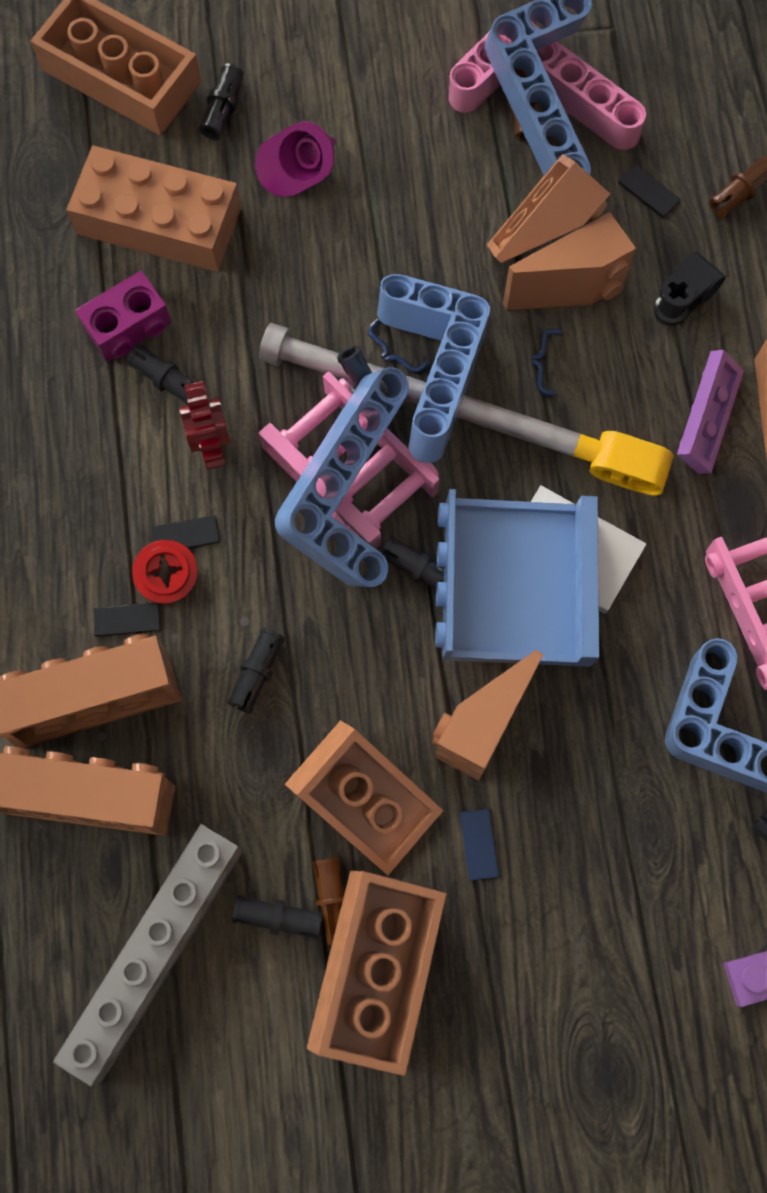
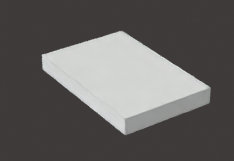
[531,485,646,614]

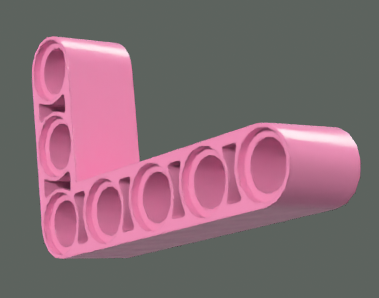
[448,23,646,150]

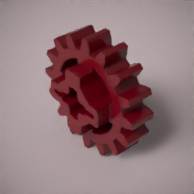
[179,381,231,470]

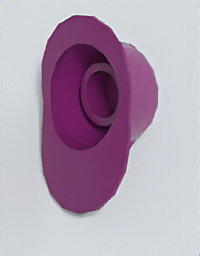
[255,121,336,197]

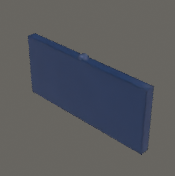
[459,809,499,881]

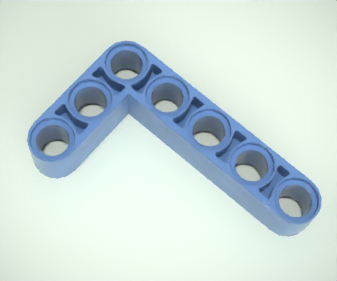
[484,0,592,175]
[377,274,490,463]
[275,367,409,587]
[665,638,767,793]

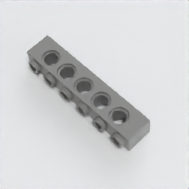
[53,824,243,1086]

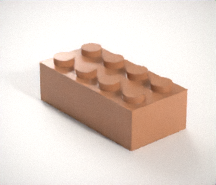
[30,0,202,136]
[66,145,241,272]
[0,634,182,748]
[0,746,175,836]
[307,871,446,1076]

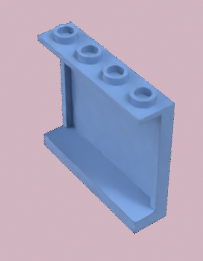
[435,489,599,667]

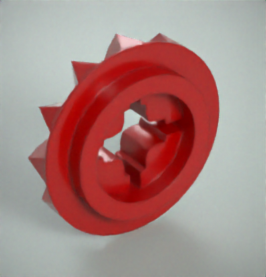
[132,540,198,605]

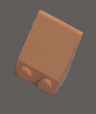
[487,154,610,263]
[503,212,636,310]
[432,650,543,781]
[285,720,444,875]

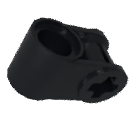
[653,251,726,326]

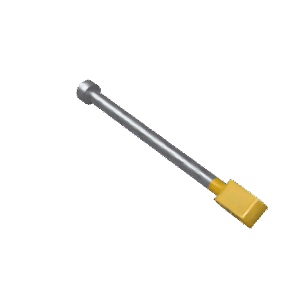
[259,323,674,496]

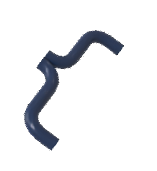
[368,319,429,373]
[531,328,562,396]

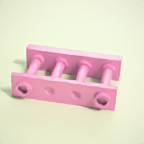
[258,371,439,549]
[705,537,767,690]

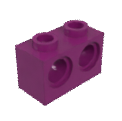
[75,271,172,362]

